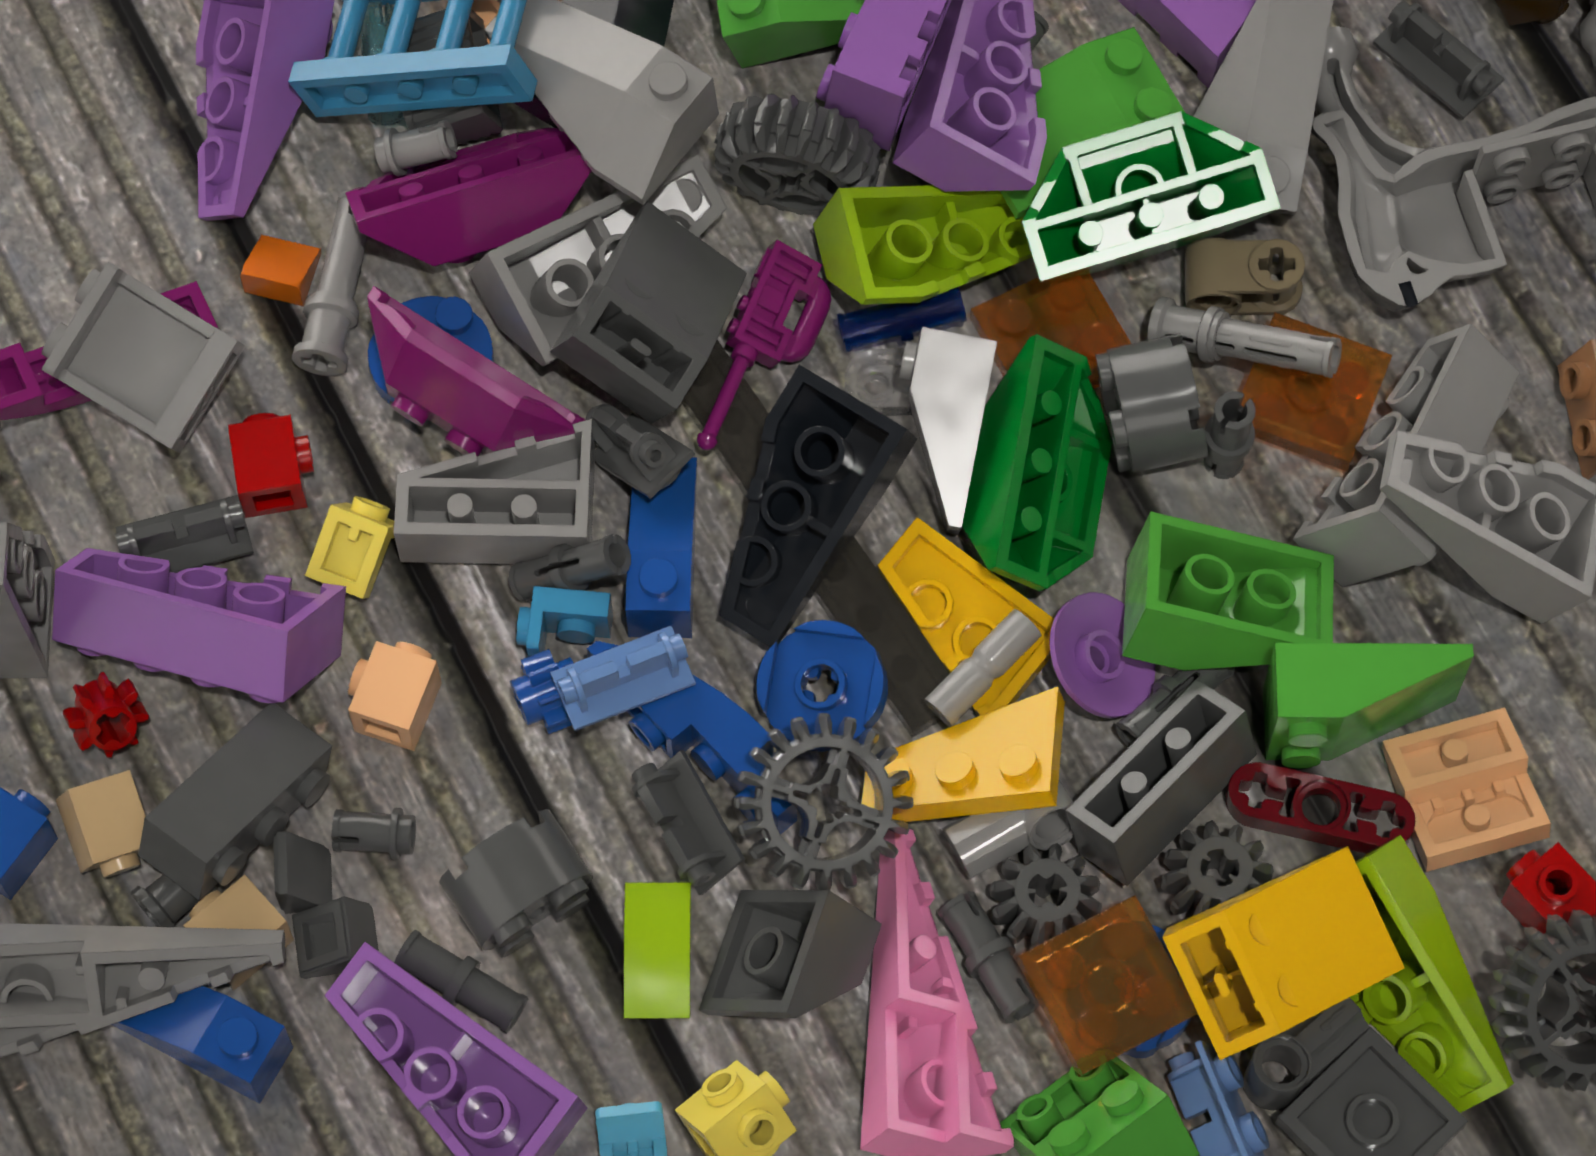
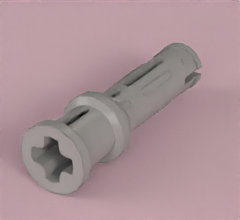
[292,190,368,376]
[1147,296,1342,378]

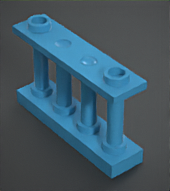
[288,0,537,117]

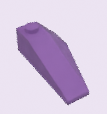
[196,0,335,221]
[893,0,1047,192]

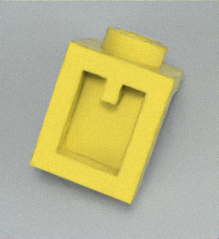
[305,496,394,599]

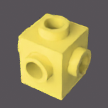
[675,1060,797,1156]

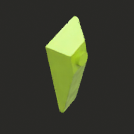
[813,185,1032,305]
[1350,835,1514,1113]

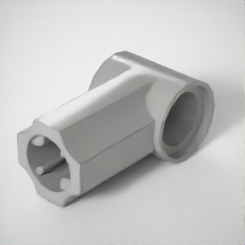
[942,780,1074,879]

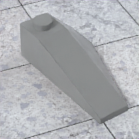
[484,0,719,205]
[1193,0,1334,216]
[469,154,727,366]
[1380,430,1596,624]
[0,522,55,679]

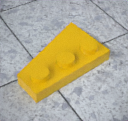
[877,517,1054,716]
[861,686,1065,822]

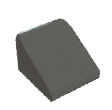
[273,831,332,914]
[292,896,379,979]

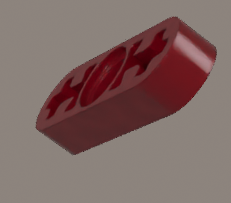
[1226,762,1416,854]

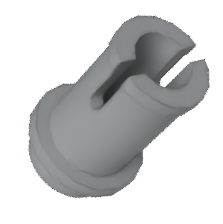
[374,120,458,177]

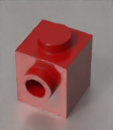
[228,413,314,518]
[1501,842,1596,934]

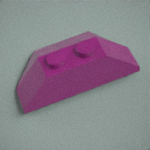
[345,127,591,266]
[367,286,585,457]

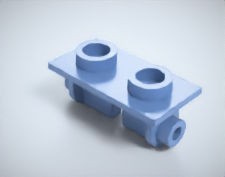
[550,626,696,731]
[1167,1040,1269,1156]

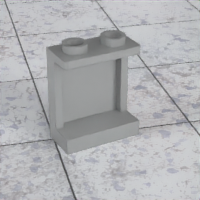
[42,262,245,453]

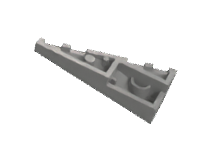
[0,923,285,1058]

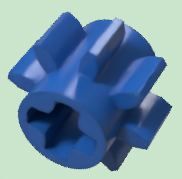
[510,649,574,734]

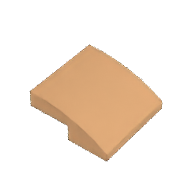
[1382,707,1551,872]

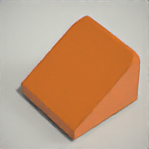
[240,235,322,306]

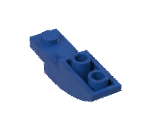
[587,641,797,835]

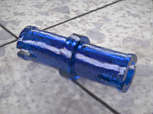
[836,287,967,353]

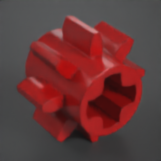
[63,672,149,758]

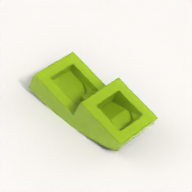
[624,882,691,1018]

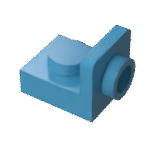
[516,586,613,657]

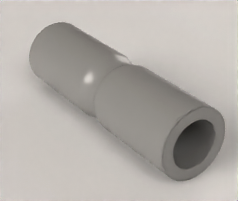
[924,609,1042,727]

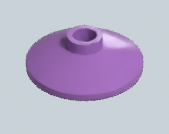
[1050,592,1155,718]

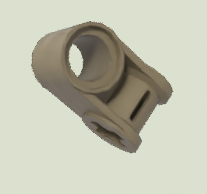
[1185,238,1305,316]

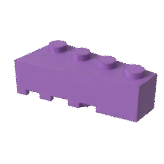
[816,0,952,151]
[324,942,588,1156]

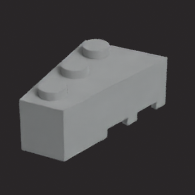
[394,419,595,564]

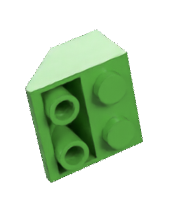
[1000,1048,1199,1156]

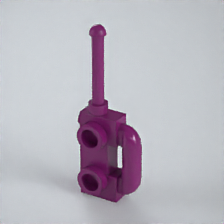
[697,240,832,450]

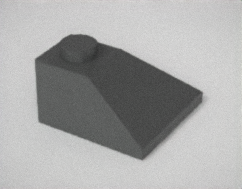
[699,890,882,1018]

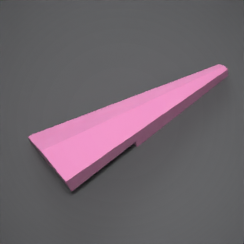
[860,829,1014,1156]

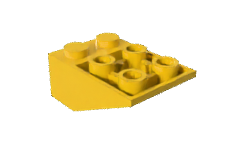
[1162,846,1405,1060]

